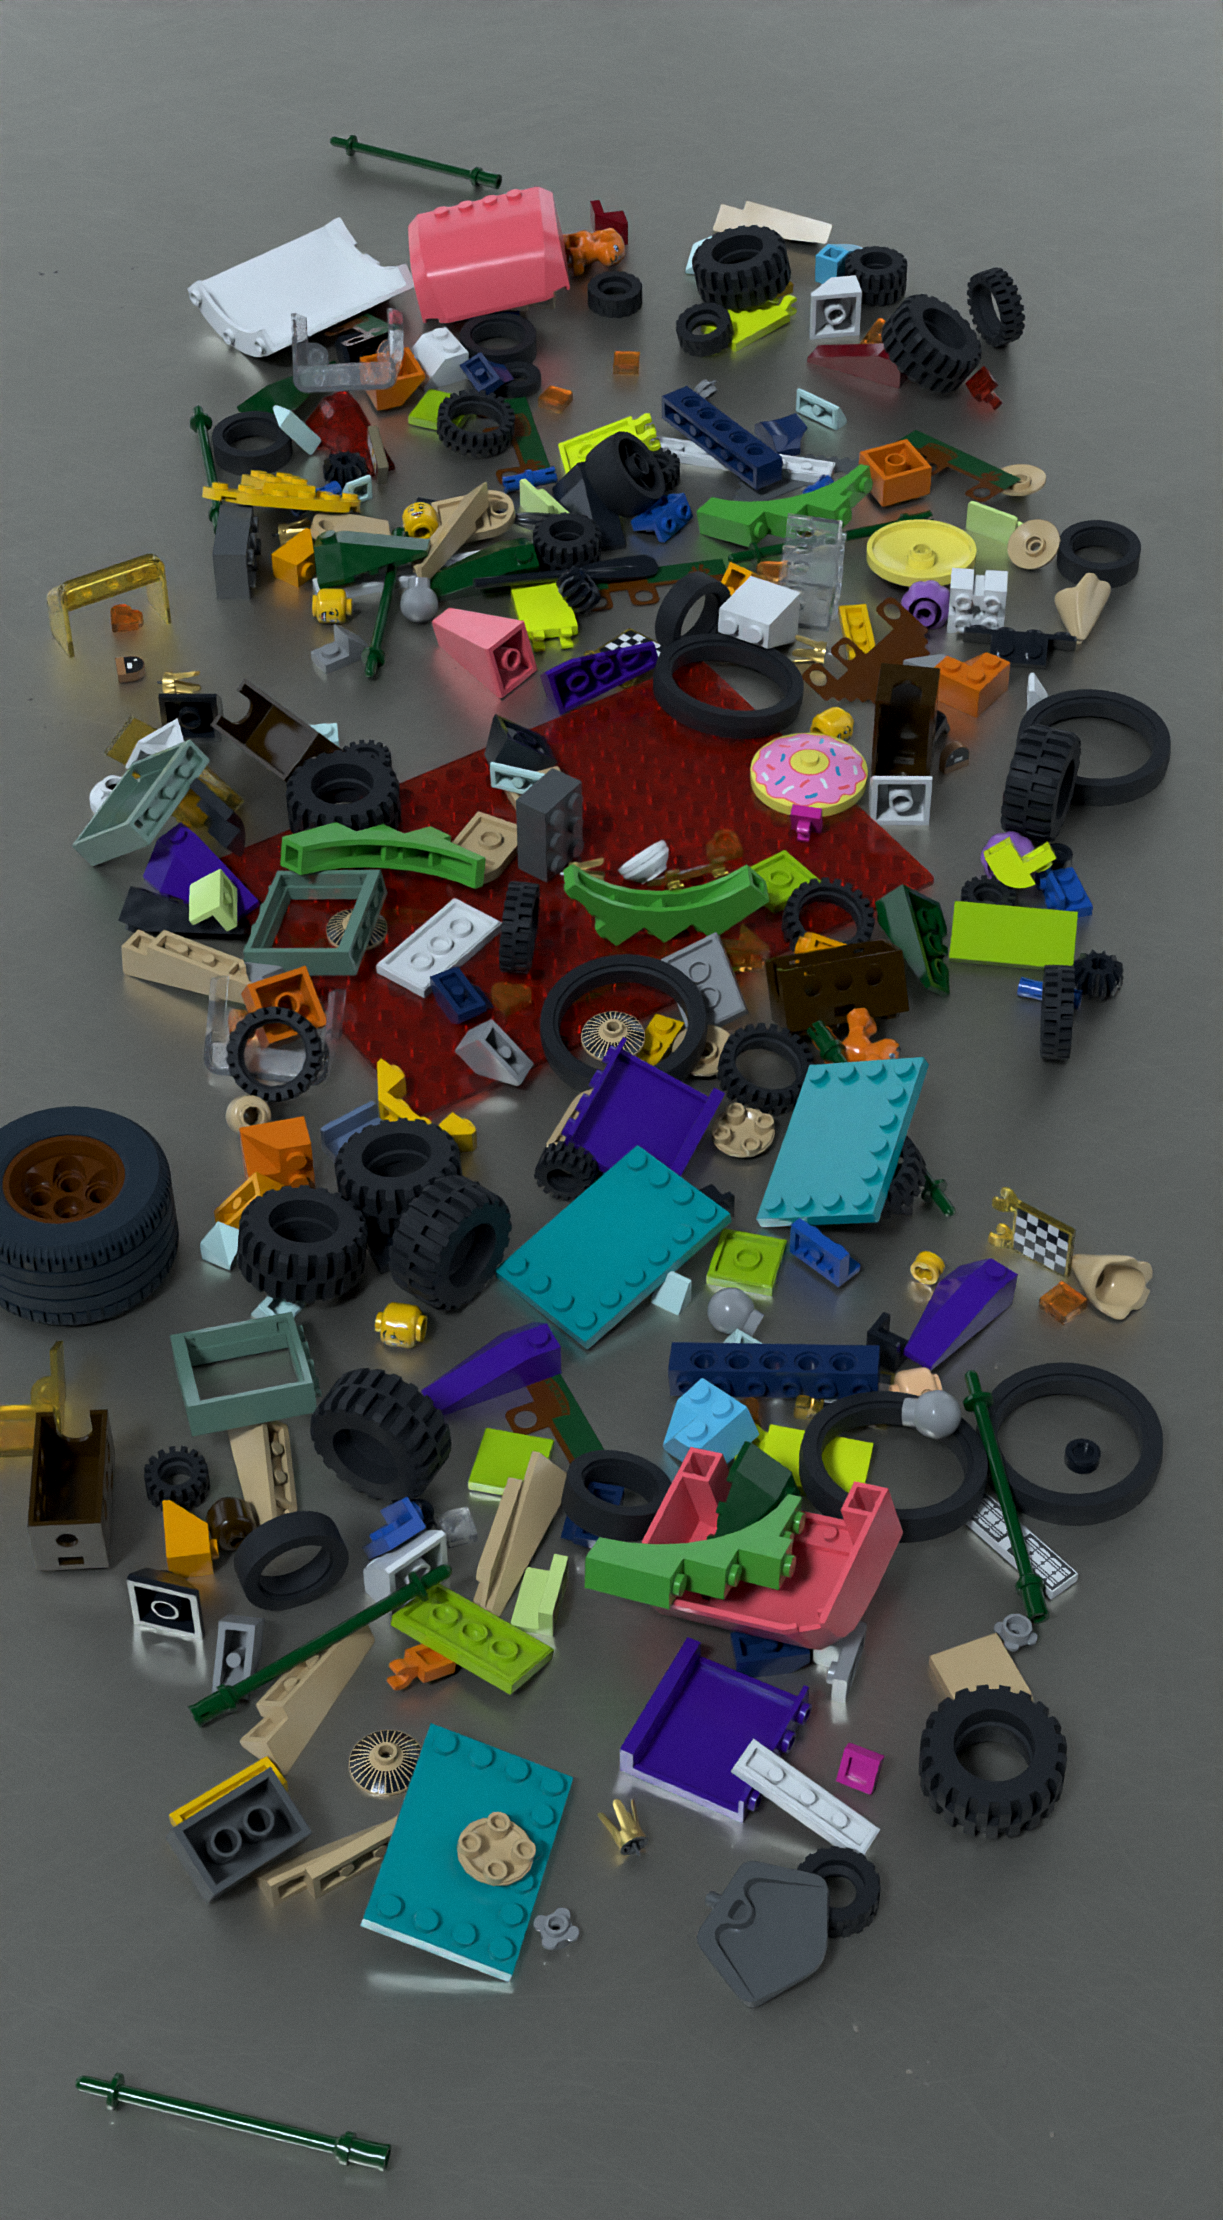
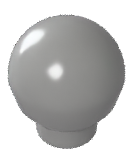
[400,577,439,623]
[707,1287,764,1337]
[902,1390,961,1439]

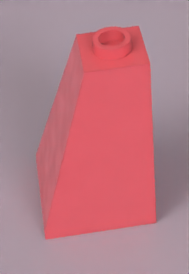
[431,608,537,698]

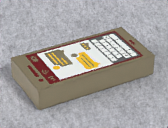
[367,425,389,485]

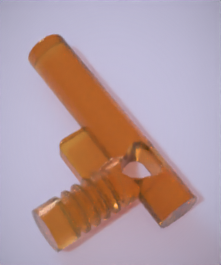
[859,318,885,344]

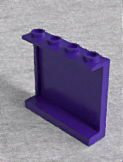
[561,1037,725,1177]
[620,1637,812,1823]

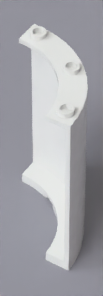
[187,217,414,357]

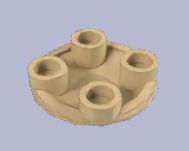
[710,1102,775,1158]
[457,1812,536,1886]

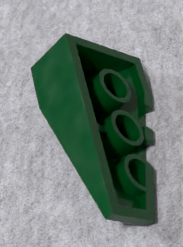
[237,360,337,414]
[314,530,431,589]
[430,537,540,602]
[875,884,950,998]
[701,1441,800,1600]

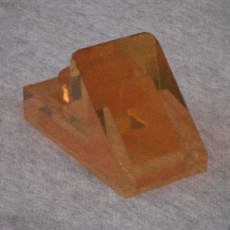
[721,925,769,973]

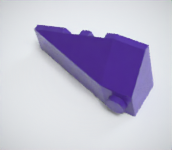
[540,641,658,715]
[143,822,260,922]
[903,1258,1018,1371]
[421,1322,562,1416]

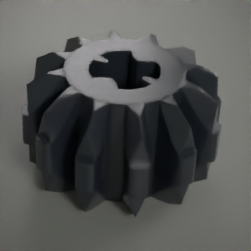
[323,450,368,491]
[556,566,601,615]
[1072,949,1124,1001]

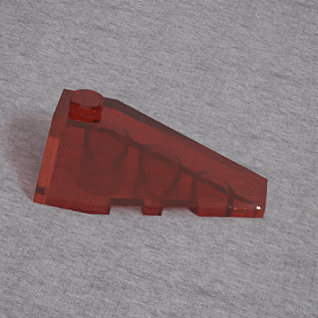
[305,390,395,477]

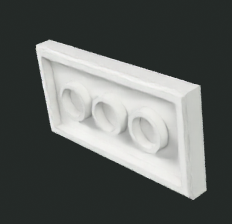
[376,898,502,998]

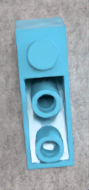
[815,244,863,284]

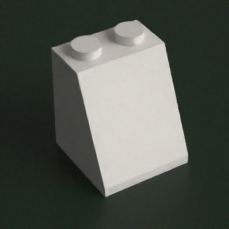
[718,576,801,649]

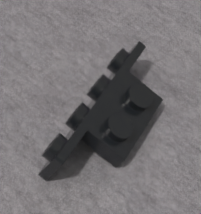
[963,625,1077,670]

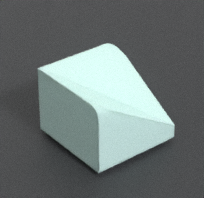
[200,1221,239,1271]

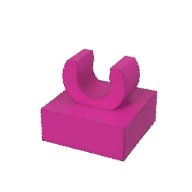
[790,804,823,842]
[836,1742,885,1795]

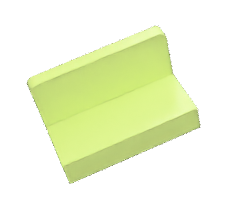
[519,478,569,514]
[966,501,1023,544]
[189,869,237,931]
[511,1554,569,1636]

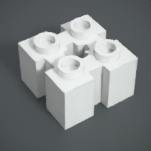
[947,568,1008,634]

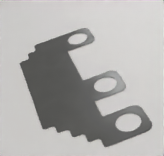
[733,454,859,502]

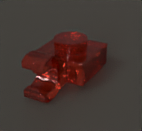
[965,366,1003,410]

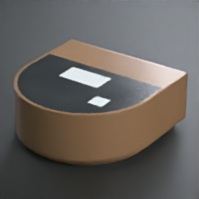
[115,656,146,683]
[939,741,970,775]

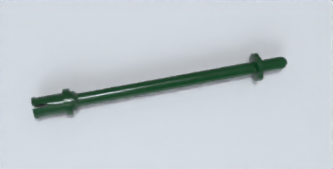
[330,135,502,190]
[189,405,222,534]
[728,510,934,567]
[361,527,409,678]
[807,1020,956,1217]
[963,1370,1050,1624]
[188,1564,452,1728]
[75,2072,391,2172]

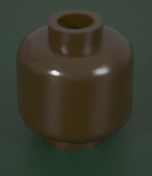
[206,1497,257,1551]

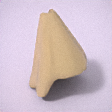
[1055,573,1111,645]
[1070,1254,1153,1320]

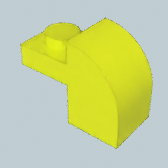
[983,836,1056,888]

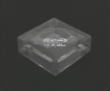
[433,1506,478,1549]

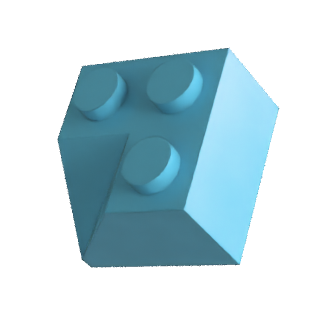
[663,1378,760,1464]

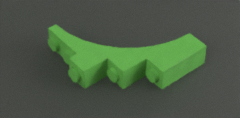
[696,464,873,547]
[280,822,486,889]
[563,864,769,946]
[585,1494,806,1610]

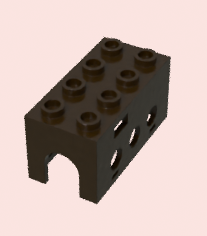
[871,663,940,777]
[211,678,345,783]
[764,938,909,1036]
[27,1409,115,1571]

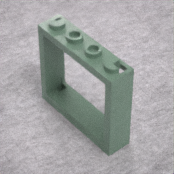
[72,739,210,866]
[243,870,388,975]
[170,1312,322,1437]

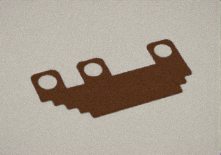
[802,597,930,704]

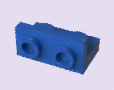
[630,493,693,543]
[1035,867,1093,918]
[790,1218,860,1287]
[362,1497,426,1560]

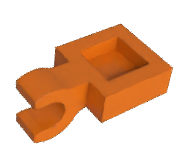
[387,1644,456,1691]

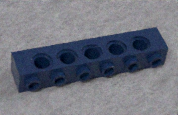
[662,386,783,490]
[668,1342,881,1399]

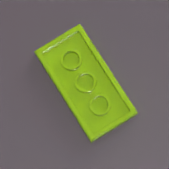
[949,901,1078,970]
[391,1583,554,1695]

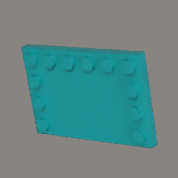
[756,1057,929,1227]
[495,1145,732,1350]
[360,1723,574,1982]

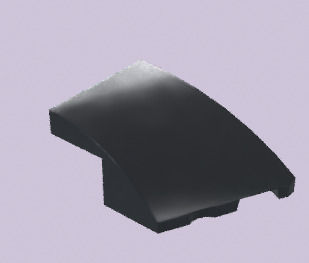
[189,777,246,857]

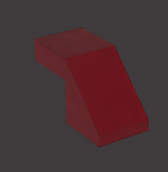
[590,200,628,245]

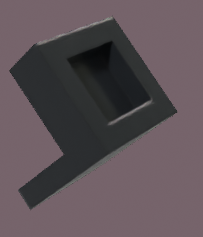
[866,1312,909,1373]

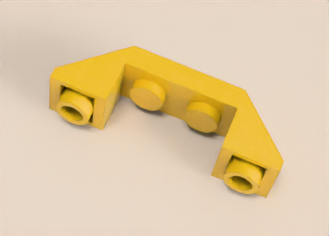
[377,1058,477,1152]

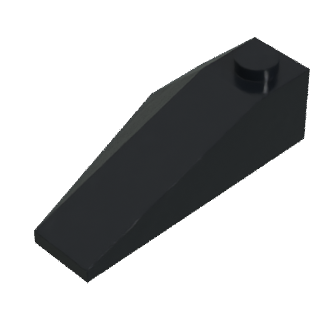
[552,462,626,552]
[118,886,250,935]

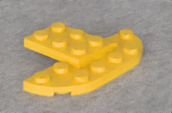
[202,470,361,513]

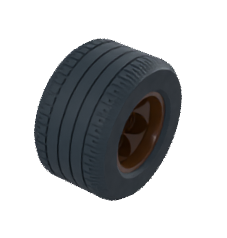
[0,1106,179,1326]

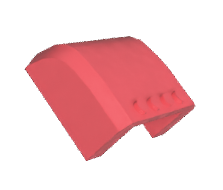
[408,186,570,323]
[641,1447,903,1650]

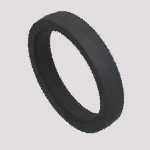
[653,633,804,739]
[1016,689,1171,806]
[540,954,708,1093]
[976,1362,1163,1526]
[799,1391,988,1543]

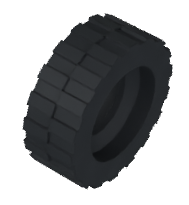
[587,271,642,318]
[676,302,734,357]
[797,1846,881,1938]

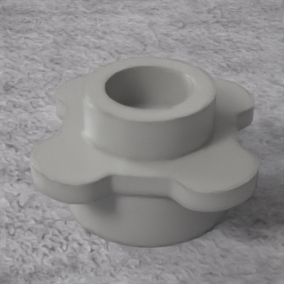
[694,379,718,400]
[994,1614,1038,1652]
[533,1907,579,1950]

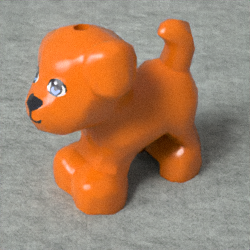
[563,228,626,277]
[812,1008,901,1064]

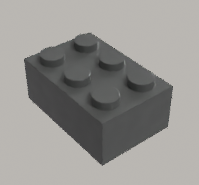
[212,505,261,599]
[516,768,584,882]
[166,1767,312,1904]

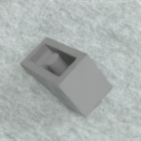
[455,1019,534,1086]
[212,1614,265,1699]

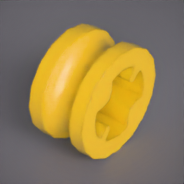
[910,1251,945,1285]

